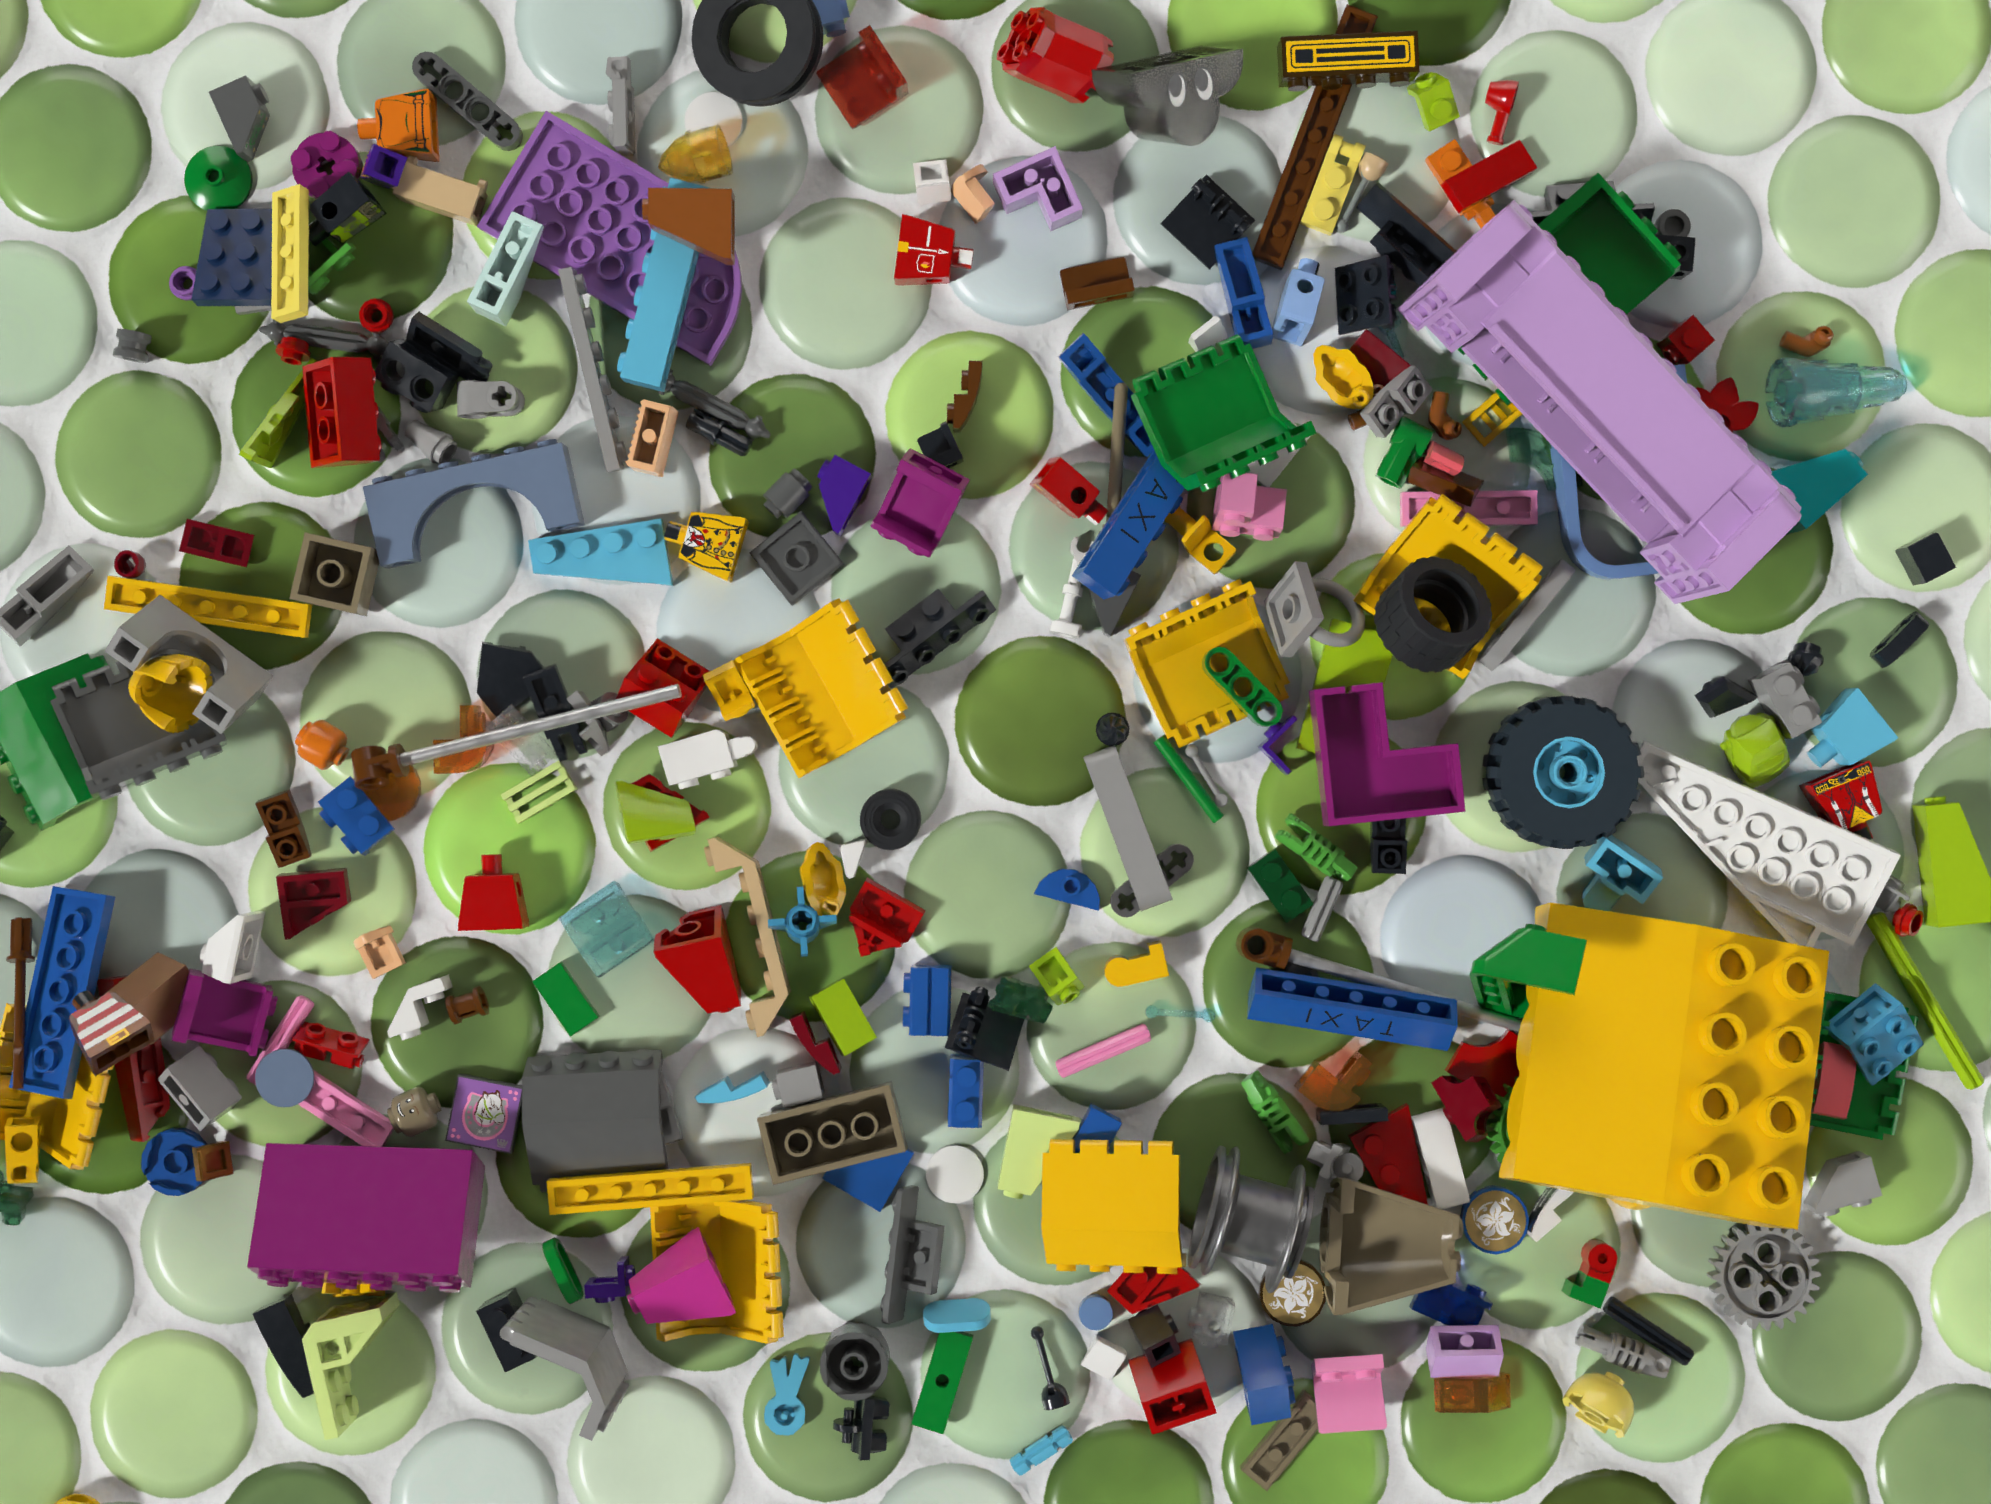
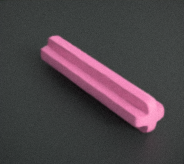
[246,995,314,1085]
[1055,1024,1151,1078]

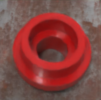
[359,298,394,333]
[276,337,311,365]
[1892,903,1924,937]

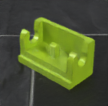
[808,978,877,1056]

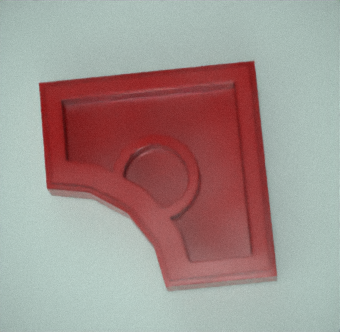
[1445,1029,1519,1097]

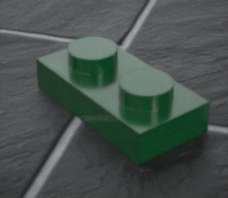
[1247,848,1314,923]

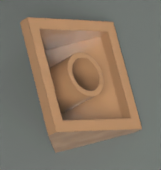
[104,952,189,1045]

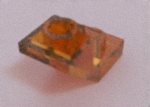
[1434,1372,1511,1413]

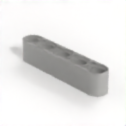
[1083,745,1173,911]

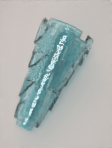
[1765,358,1907,427]

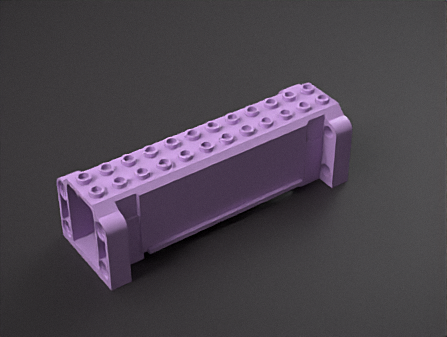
[1397,200,1802,604]

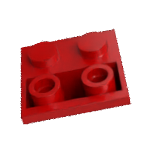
[616,638,710,738]
[1128,1338,1217,1435]

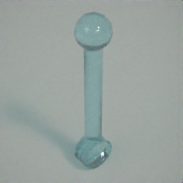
[1145,1005,1215,1022]

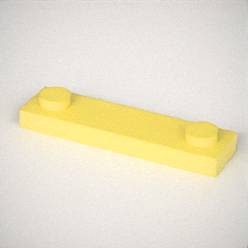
[271,184,309,323]

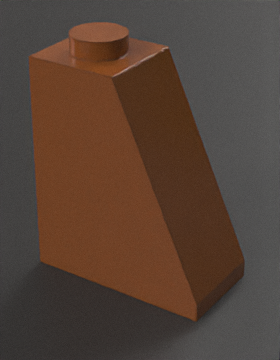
[642,188,735,265]

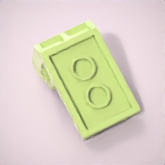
[302,1292,400,1440]

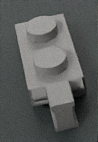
[606,56,635,156]

